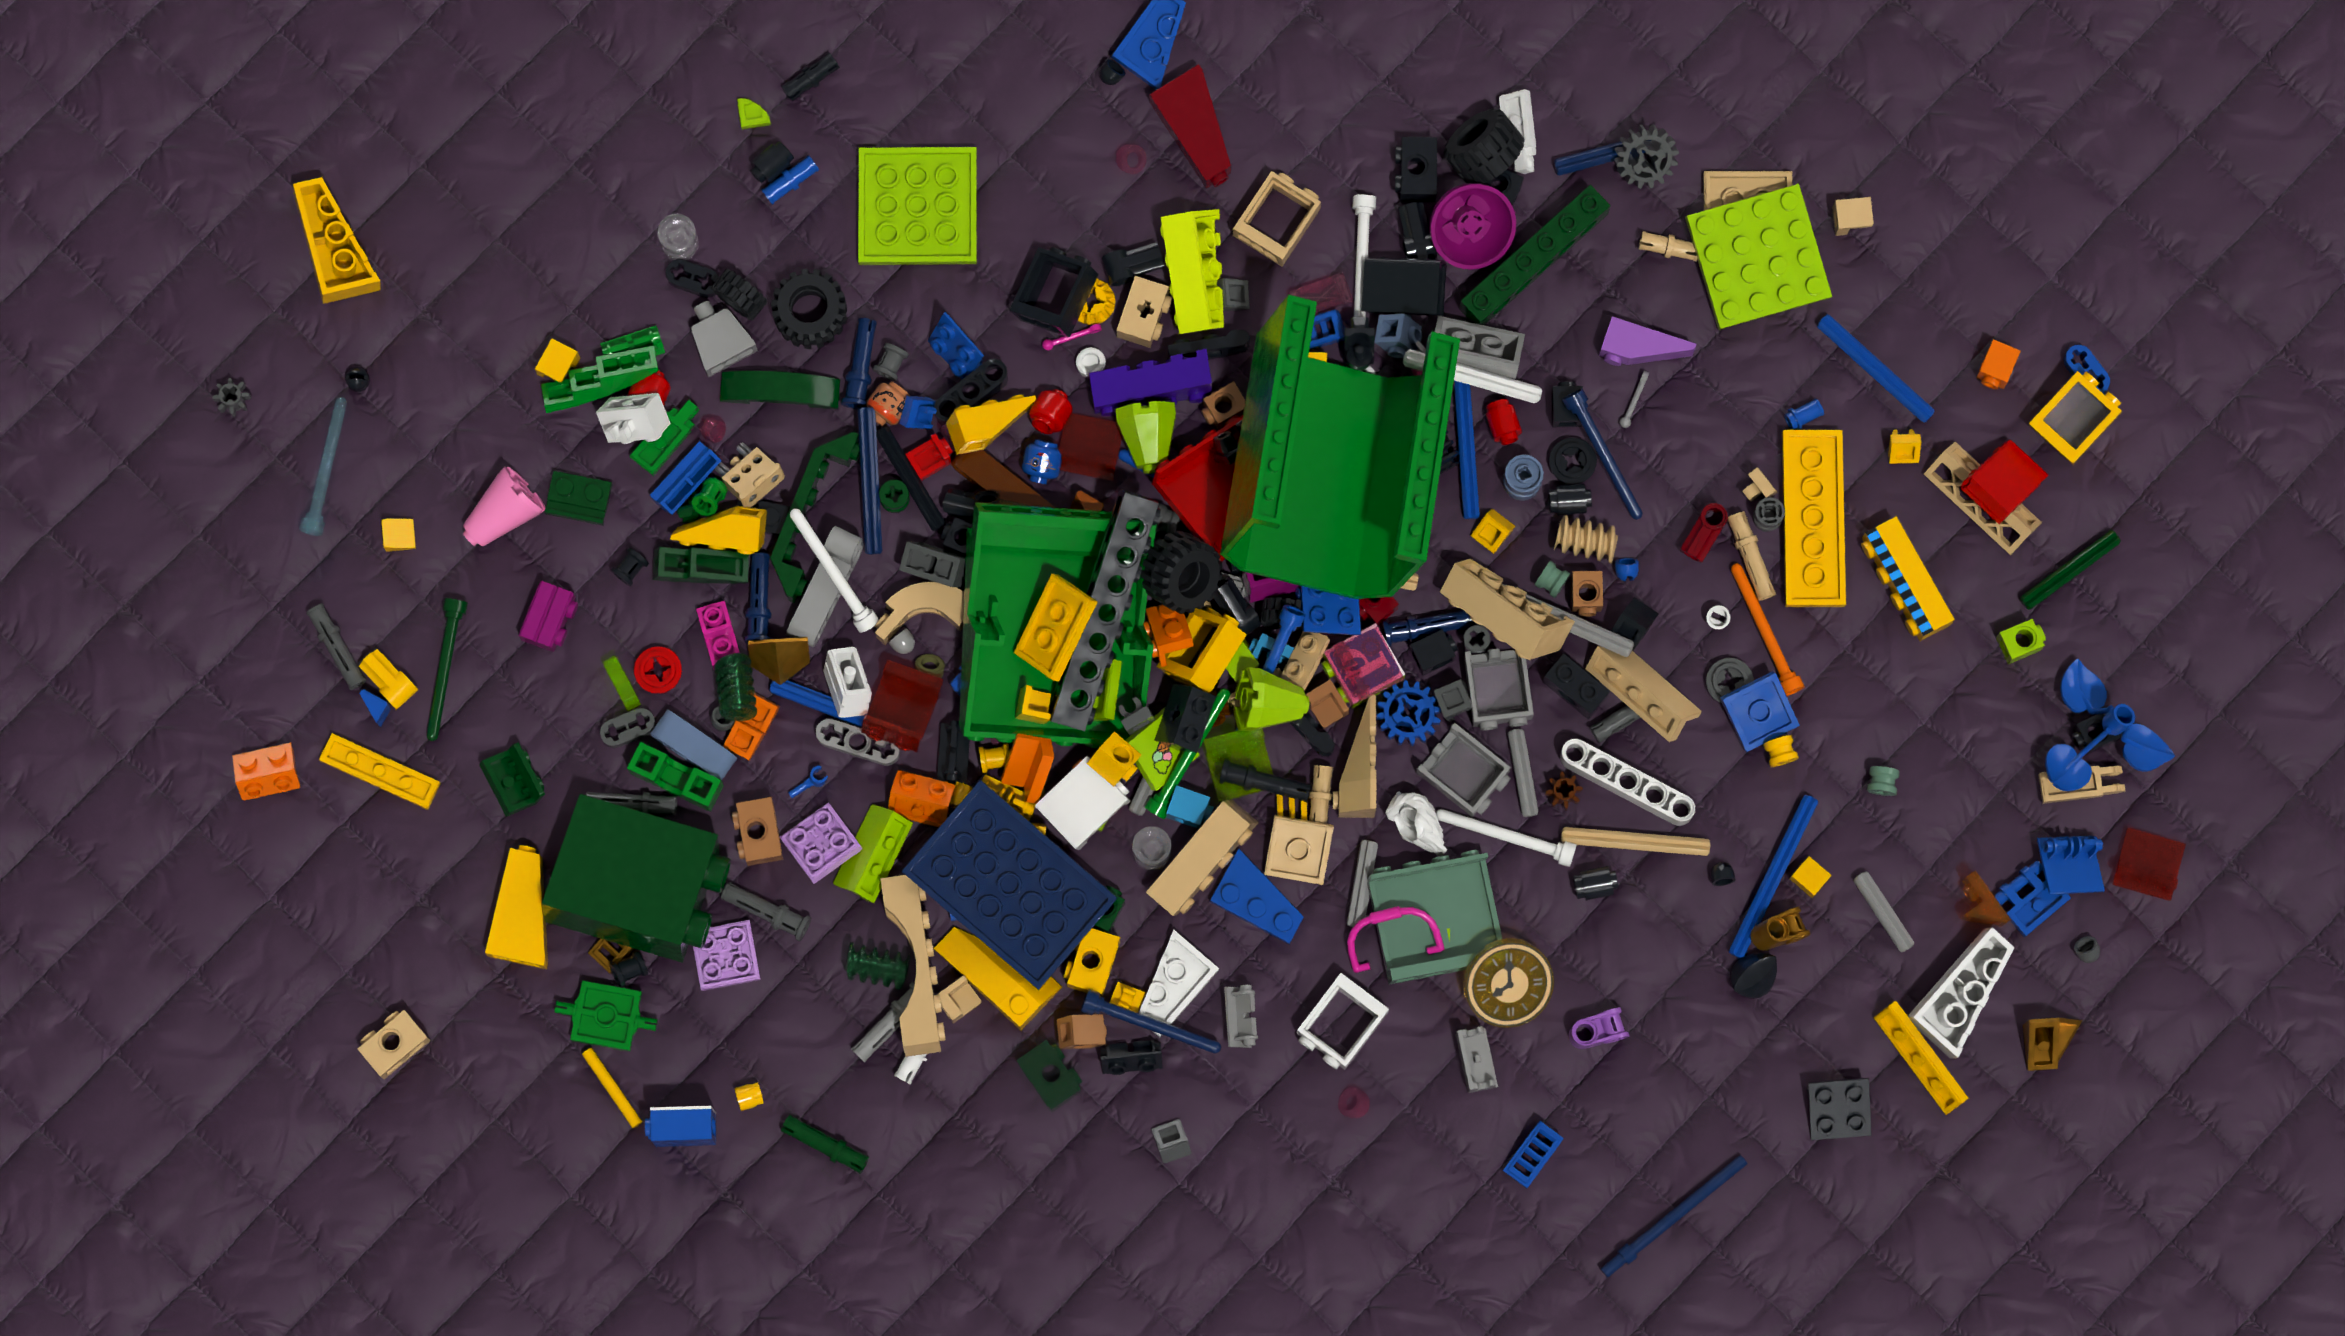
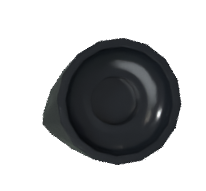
[1730,953,1777,999]

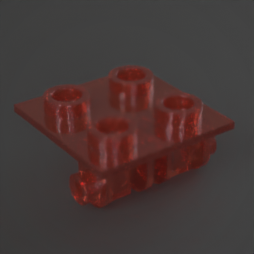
[1058,413,1122,481]
[2112,827,2186,901]

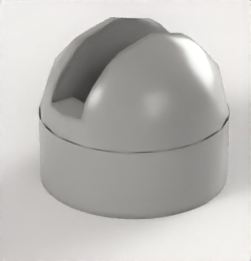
[889,629,915,654]

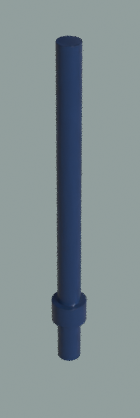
[1600,1155,1748,1278]

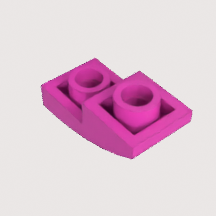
[696,600,742,670]

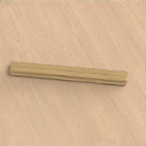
[1561,827,1710,856]

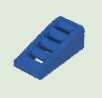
[1309,309,1345,350]
[1503,1121,1564,1189]

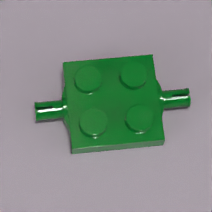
[554,981,658,1052]

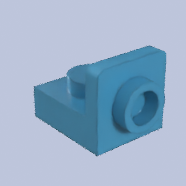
[1249,633,1294,664]

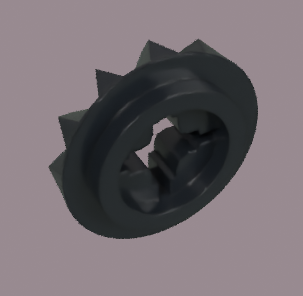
[1549,438,1597,485]

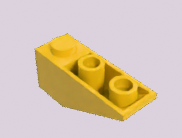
[946,395,1036,455]
[670,506,767,554]

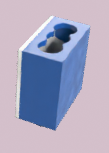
[645,1106,716,1147]

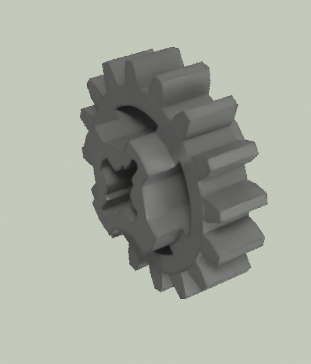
[1614,124,1679,189]

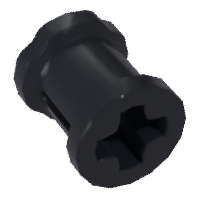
[610,547,649,587]
[609,950,648,987]

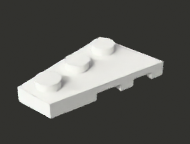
[1139,930,1219,1038]

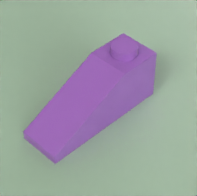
[1599,316,1696,366]

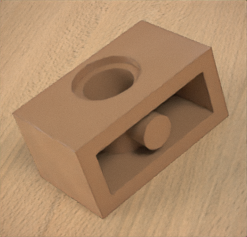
[732,797,784,866]

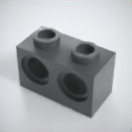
[899,542,966,587]

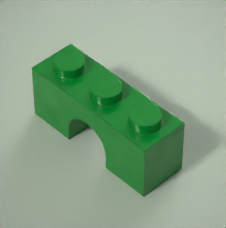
[627,742,724,812]

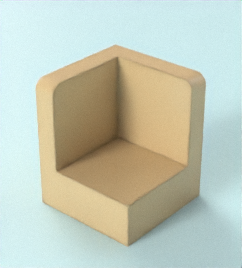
[1832,197,1874,236]
[938,975,981,1024]

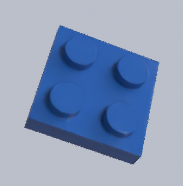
[1720,671,1800,752]

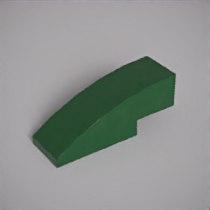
[652,547,749,584]

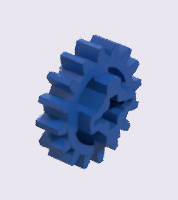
[1376,680,1441,746]

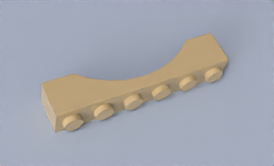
[880,875,946,1057]

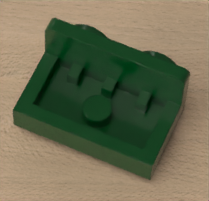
[479,743,545,817]

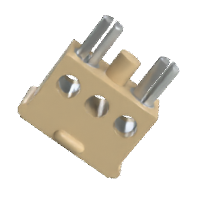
[715,443,785,508]

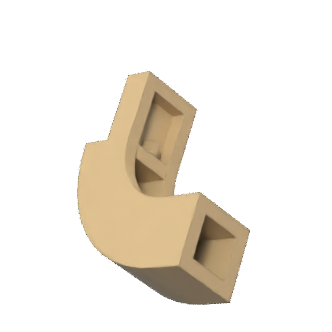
[875,582,964,645]

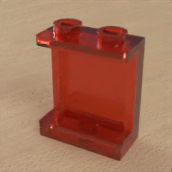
[861,659,944,752]

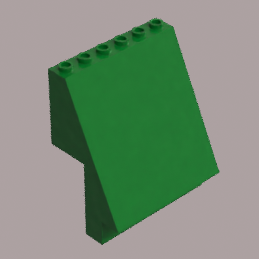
[959,502,1157,748]

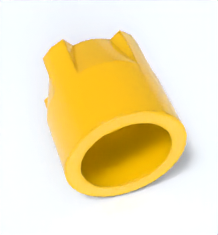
[950,781,973,809]
[734,1082,764,1111]

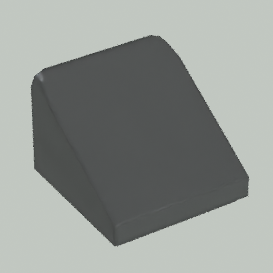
[1217,278,1250,311]
[1151,1119,1192,1163]

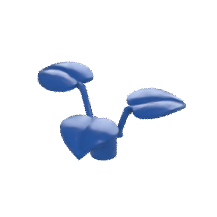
[2045,659,2175,792]

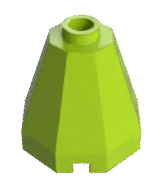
[1115,401,1176,474]
[1234,667,1309,731]

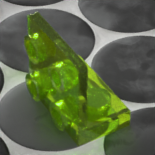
[1203,728,1273,802]

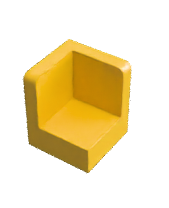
[535,339,581,383]
[1015,685,1051,724]

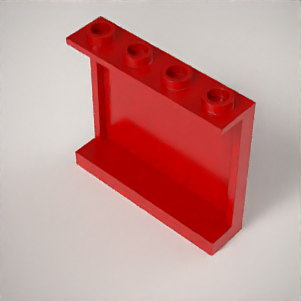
[1152,415,1243,561]

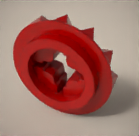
[634,646,682,694]

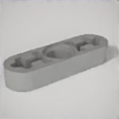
[816,719,900,766]

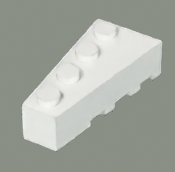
[1908,927,2014,1059]

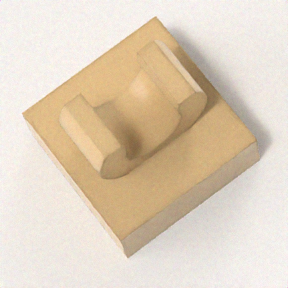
[1742,467,1778,501]

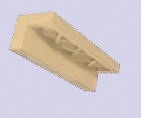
[1924,442,2042,555]

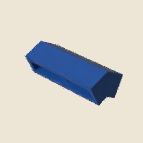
[650,441,722,515]

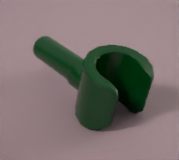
[678,484,701,523]

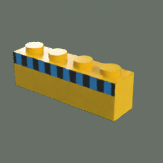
[1861,516,1955,641]

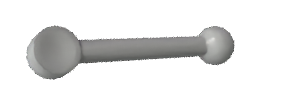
[1619,371,1649,428]

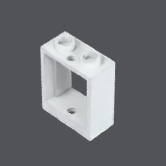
[1297,973,1389,1070]

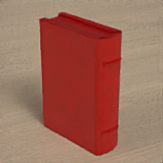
[1961,440,2049,524]

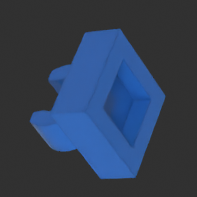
[899,396,937,429]

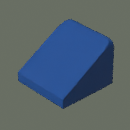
[359,689,391,727]

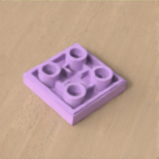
[780,802,863,884]
[693,920,761,991]

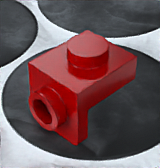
[905,433,953,481]

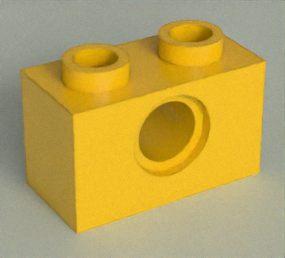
[1063,928,1120,997]

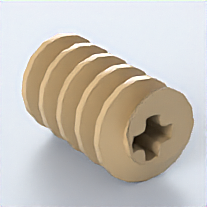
[1554,515,1618,564]

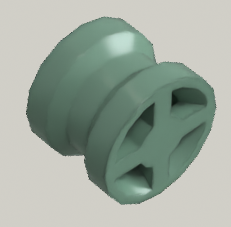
[1535,561,1571,598]
[1867,766,1900,796]

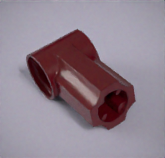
[1680,503,1728,563]

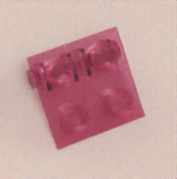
[1324,626,1405,706]

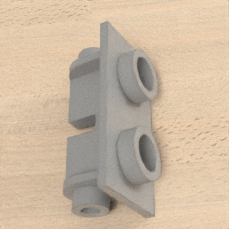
[1224,985,1258,1048]

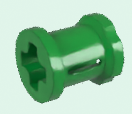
[692,478,728,517]

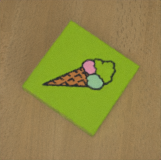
[1125,708,1200,791]

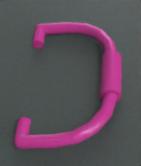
[1347,906,1444,973]

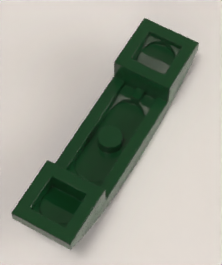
[720,371,840,409]

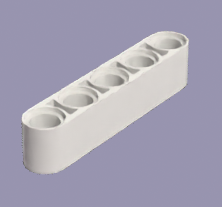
[1560,739,1695,826]

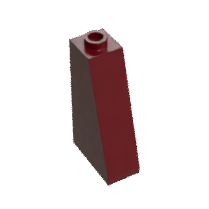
[1149,64,1231,188]

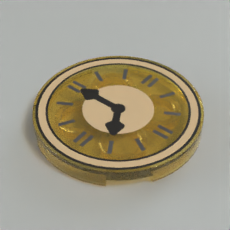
[1463,938,1554,1028]

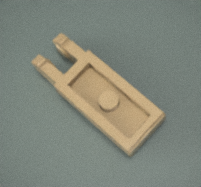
[2038,766,2125,804]

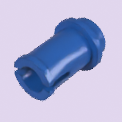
[1784,398,1824,430]

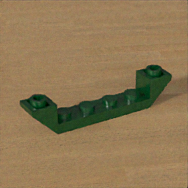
[770,432,860,603]

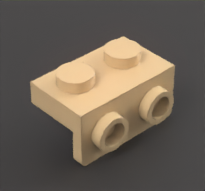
[1280,632,1330,692]

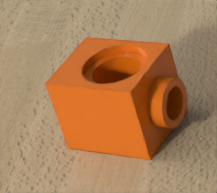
[1976,339,2021,389]

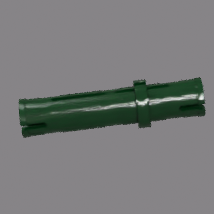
[781,1115,870,1174]

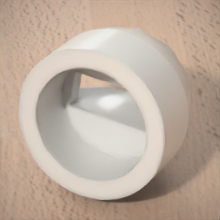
[1706,605,1730,629]

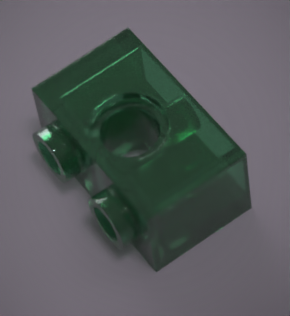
[1016,1040,1082,1113]

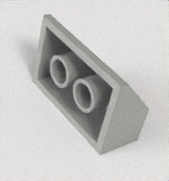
[1435,316,1525,379]

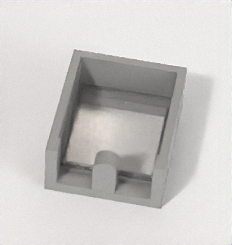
[1463,648,1534,731]
[1416,723,1511,818]

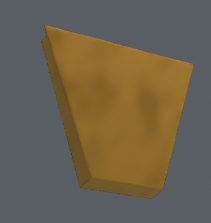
[748,637,810,685]
[2023,1018,2083,1071]

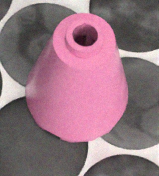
[463,466,546,546]

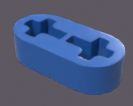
[2064,345,2110,397]

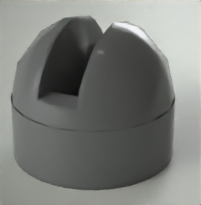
[711,705,736,731]
[2074,936,2101,963]

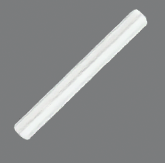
[1403,349,1542,403]

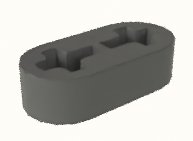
[600,708,656,748]

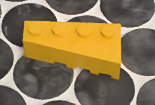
[293,177,381,304]

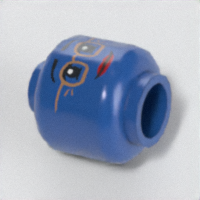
[1022,439,1063,484]

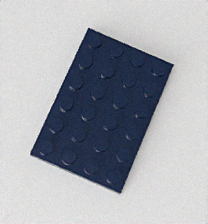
[902,780,1118,990]

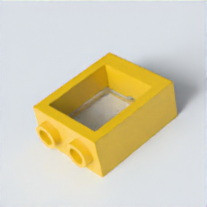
[2029,371,2122,465]

